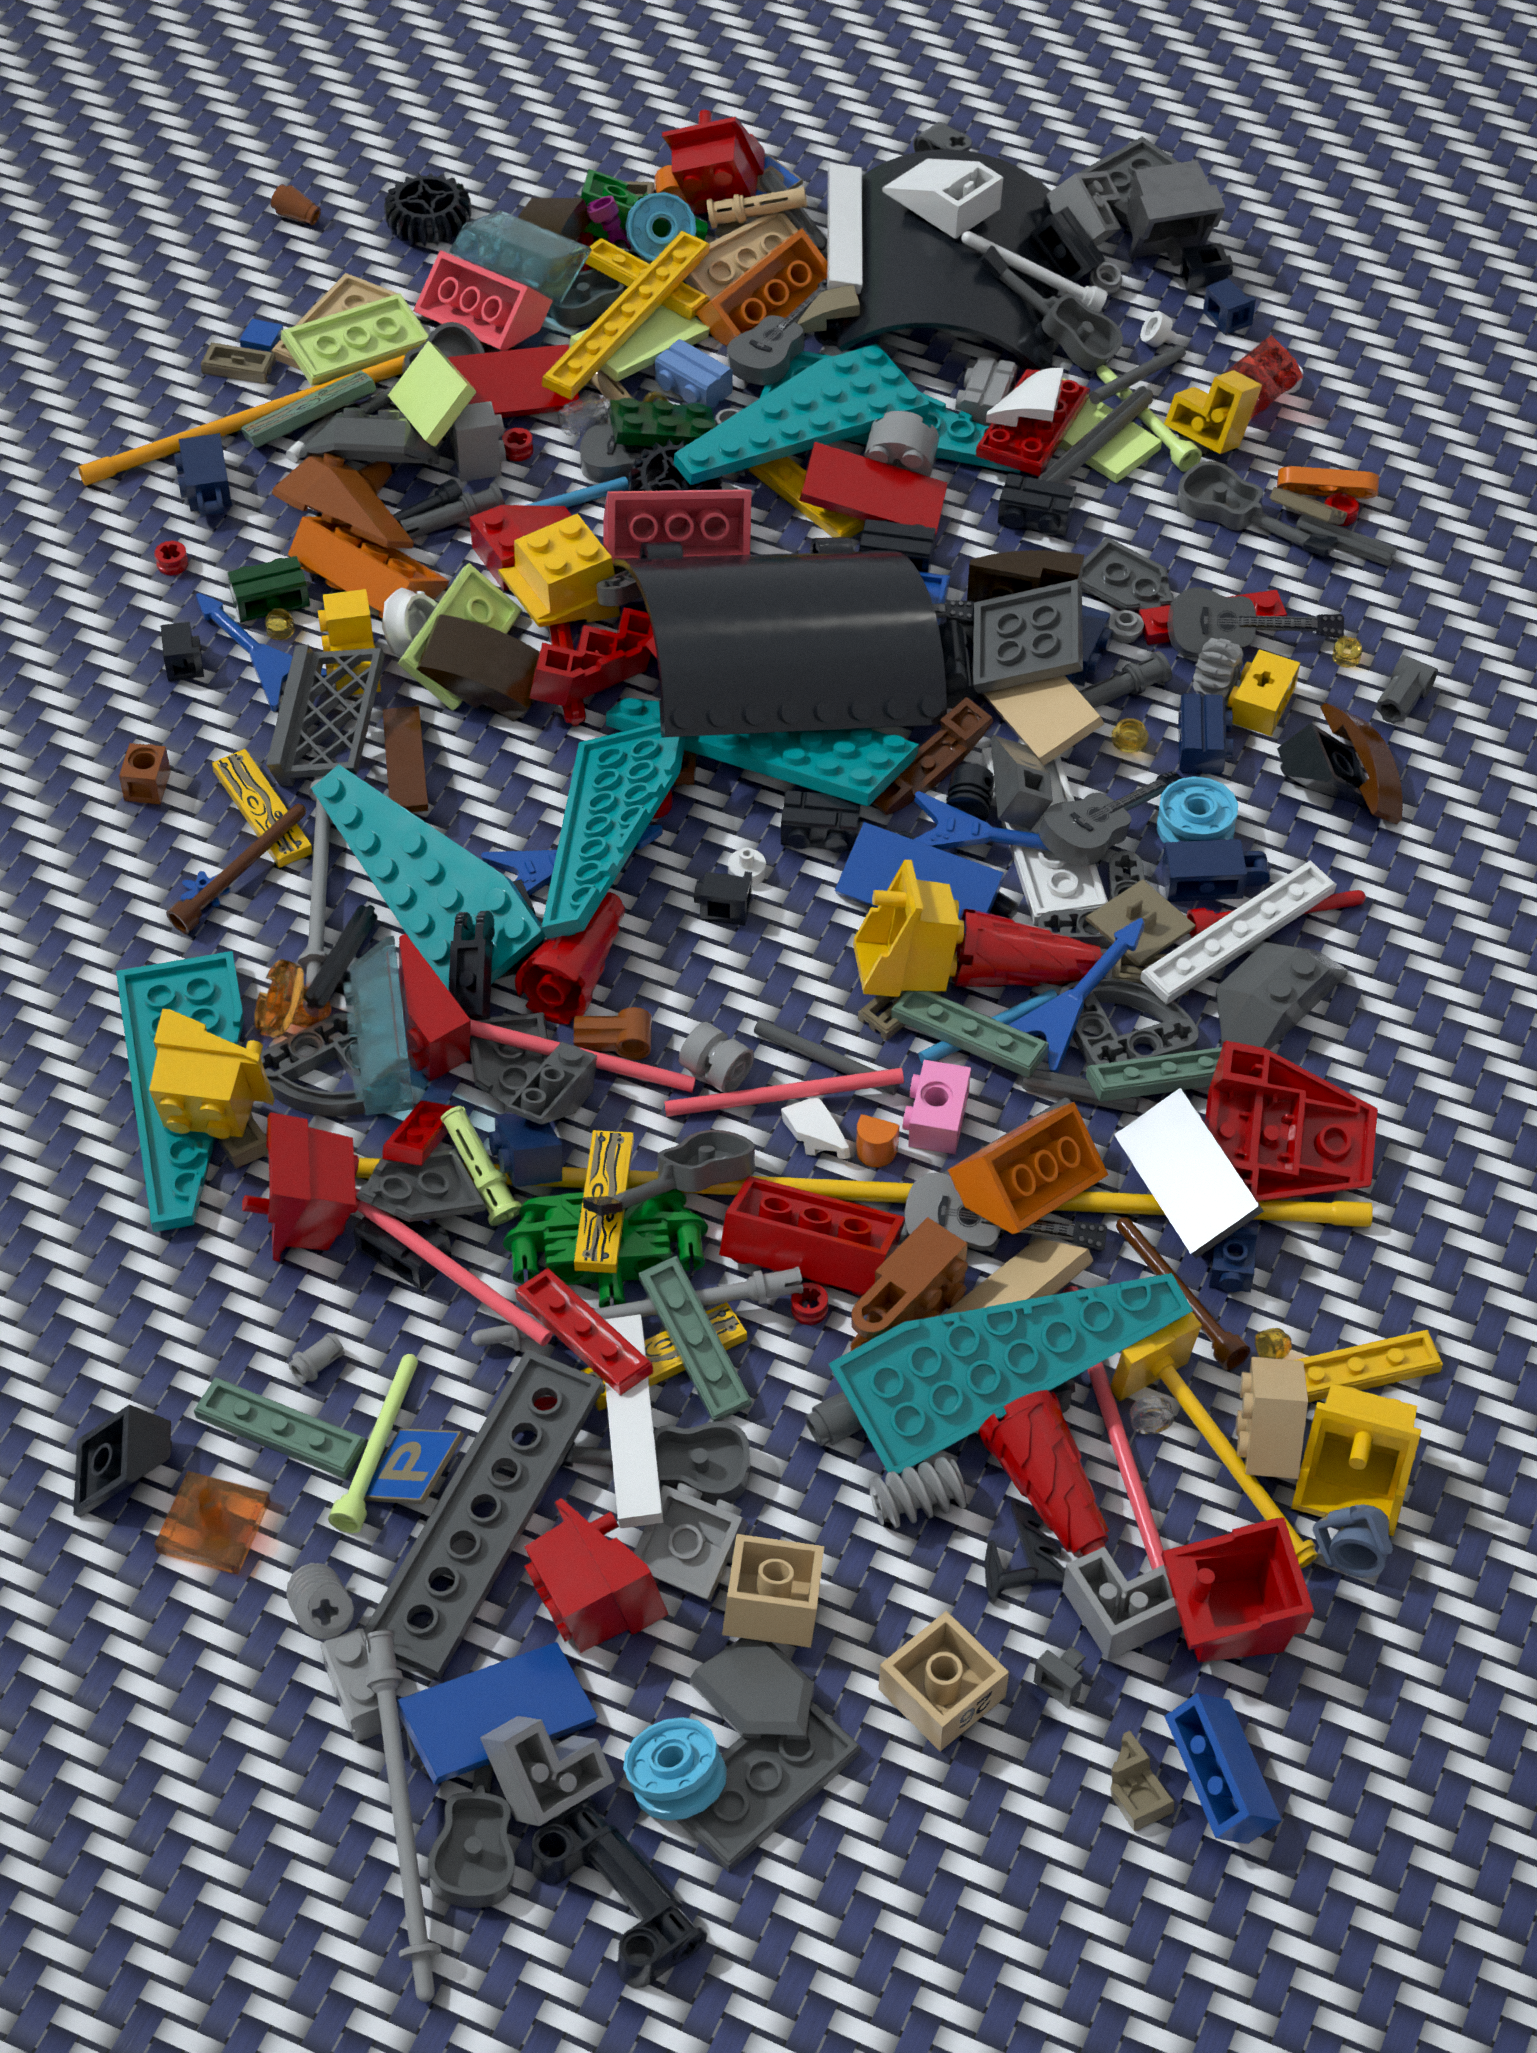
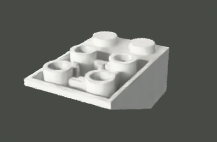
[882,158,1003,239]

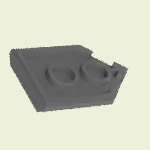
[1081,537,1174,611]
[470,1013,548,1104]
[356,1149,486,1222]
[689,1638,815,1740]

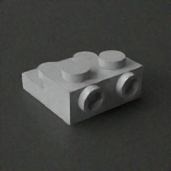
[634,1483,748,1602]

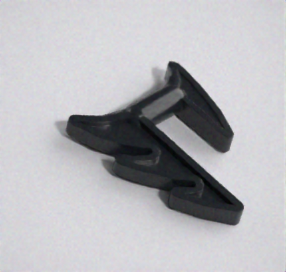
[985,1499,1065,1604]

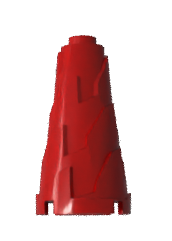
[515,892,625,1024]
[952,908,1103,987]
[978,1390,1109,1558]

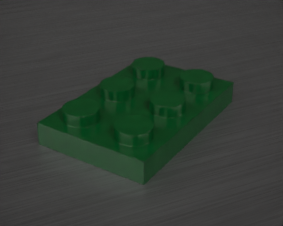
[608,398,716,447]

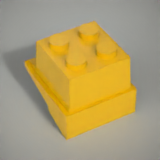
[498,513,620,627]
[853,859,964,997]
[149,1009,275,1139]
[1291,1383,1422,1536]

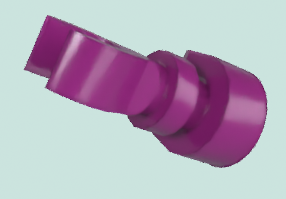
[587,196,631,250]

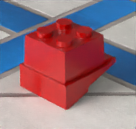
[662,109,765,215]
[242,1112,360,1262]
[524,1498,669,1653]
[1161,1517,1314,1663]

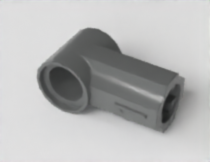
[1376,655,1438,724]

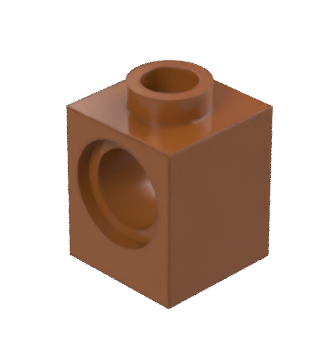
[119,743,171,804]

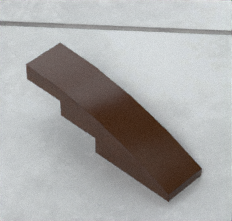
[383,706,429,813]

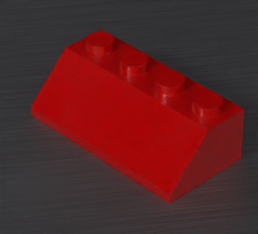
[719,1176,905,1296]

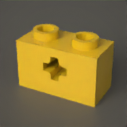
[1227,649,1300,736]

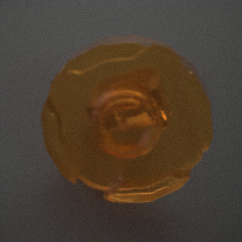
[255,959,331,1039]

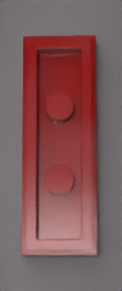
[382,1100,456,1166]

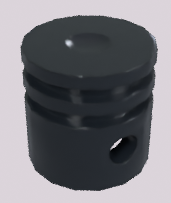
[946,763,995,822]

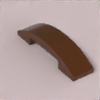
[872,697,993,815]
[1320,703,1403,825]

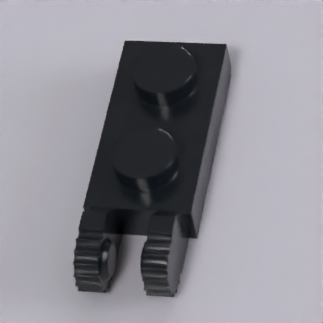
[449,910,495,1020]

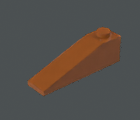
[272,453,414,549]

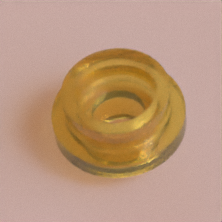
[1111,718,1149,753]

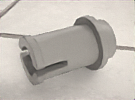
[289,1333,345,1383]

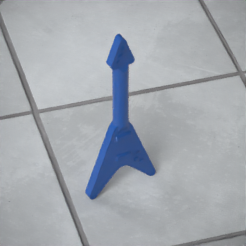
[196,593,327,712]
[913,791,1050,851]
[481,825,663,896]
[1009,918,1145,1073]

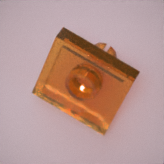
[154,1471,270,1575]

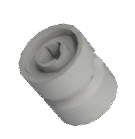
[679,1022,754,1093]

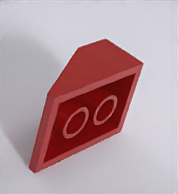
[469,505,572,591]
[399,933,471,1082]

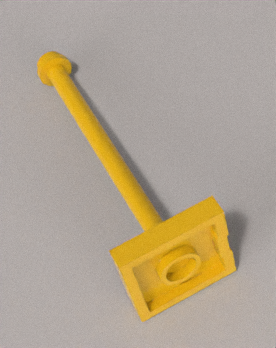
[1110,1312,1318,1569]

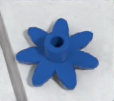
[180,871,230,907]

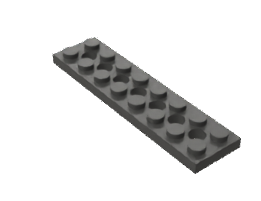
[364,1349,604,1679]

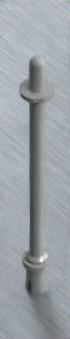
[297,758,338,990]
[471,1267,804,1351]
[364,1630,441,2002]

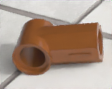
[573,1007,652,1060]

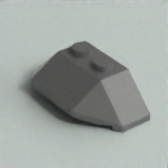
[300,408,440,464]
[1216,942,1348,1050]

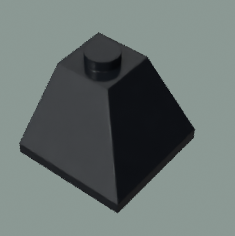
[1277,723,1369,808]
[73,1404,172,1518]

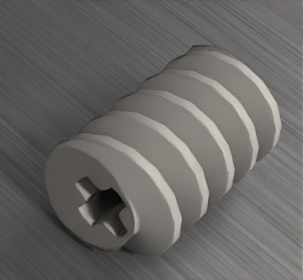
[869,1457,966,1528]
[286,1563,354,1639]

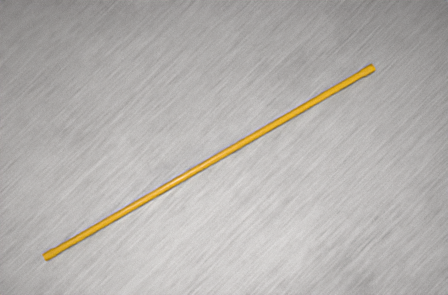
[355,1157,1373,1227]

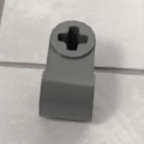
[913,122,972,153]

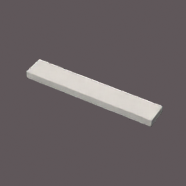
[827,163,862,294]
[1140,860,1337,1005]
[605,1314,664,1529]

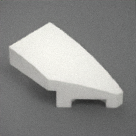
[781,1096,851,1159]

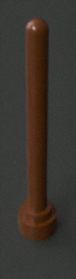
[166,804,306,934]
[1116,1217,1251,1370]

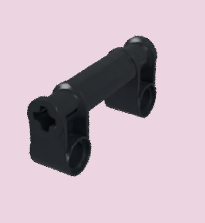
[531,1797,708,1988]

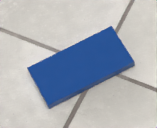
[834,822,1005,932]
[397,1642,598,1785]

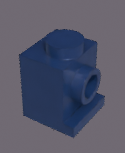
[1203,278,1256,335]
[1209,1227,1258,1293]

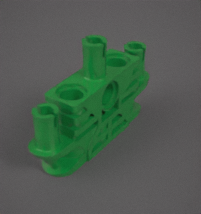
[503,1189,709,1308]

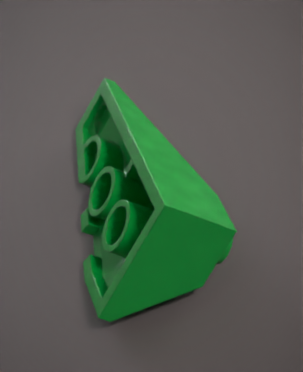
[580,169,708,241]

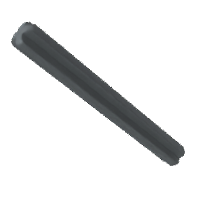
[1038,386,1153,484]

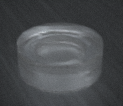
[1129,1396,1174,1434]

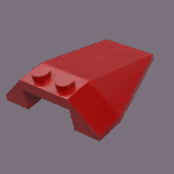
[1205,1040,1378,1203]

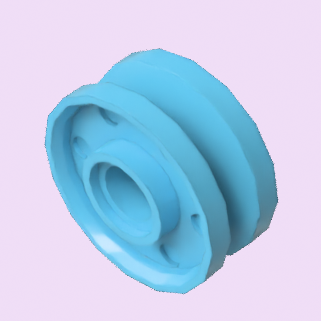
[625,192,696,262]
[1156,776,1238,844]
[623,1717,727,1821]

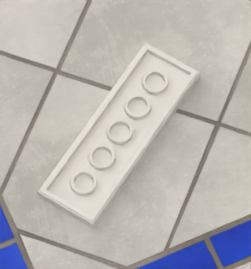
[982,743,1108,925]

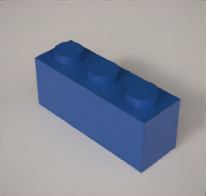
[1164,1693,1282,1844]

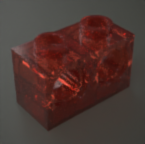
[1223,335,1303,419]

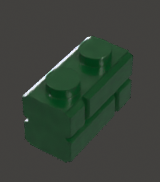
[227,556,310,623]

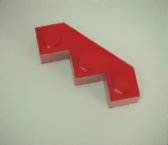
[529,607,653,707]

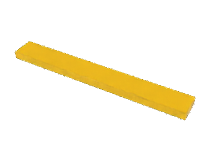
[542,231,710,400]

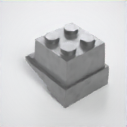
[1127,160,1225,266]

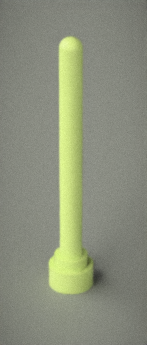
[1097,365,1202,472]
[328,1354,418,1533]

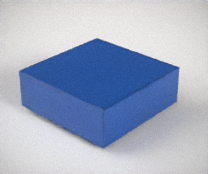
[239,319,283,352]

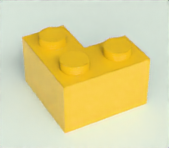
[1164,370,1262,454]
[317,589,381,696]

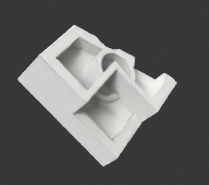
[986,368,1064,427]

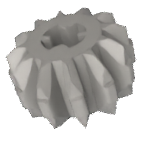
[1193,638,1243,701]

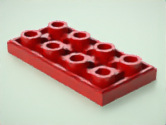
[447,344,580,418]
[975,369,1090,476]
[799,442,948,533]

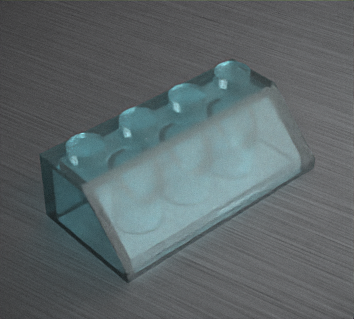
[449,211,592,307]
[344,936,414,1115]

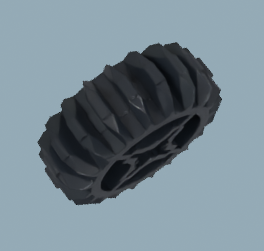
[384,173,472,247]
[629,439,722,491]

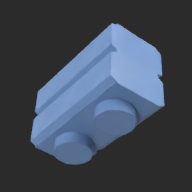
[655,339,733,410]

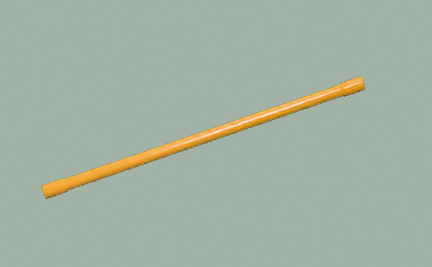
[78,341,486,486]

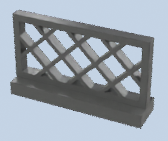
[266,645,385,786]

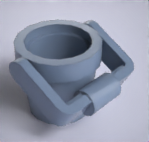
[1313,1504,1393,1578]

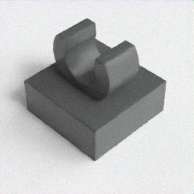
[1033,1646,1086,1709]

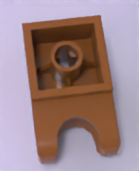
[850,1217,968,1351]

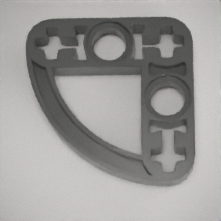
[1059,978,1199,1066]
[260,1013,400,1117]

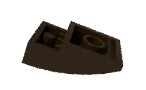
[495,198,592,288]
[967,550,1084,603]
[416,614,540,722]

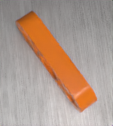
[1277,466,1379,499]

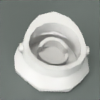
[382,588,438,657]

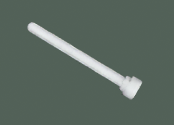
[962,231,1107,312]

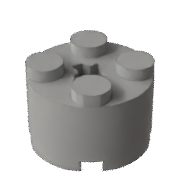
[864,411,939,477]

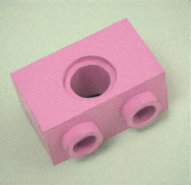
[902,1060,971,1155]

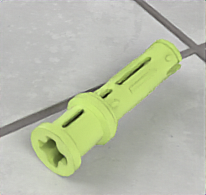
[440,1106,522,1226]

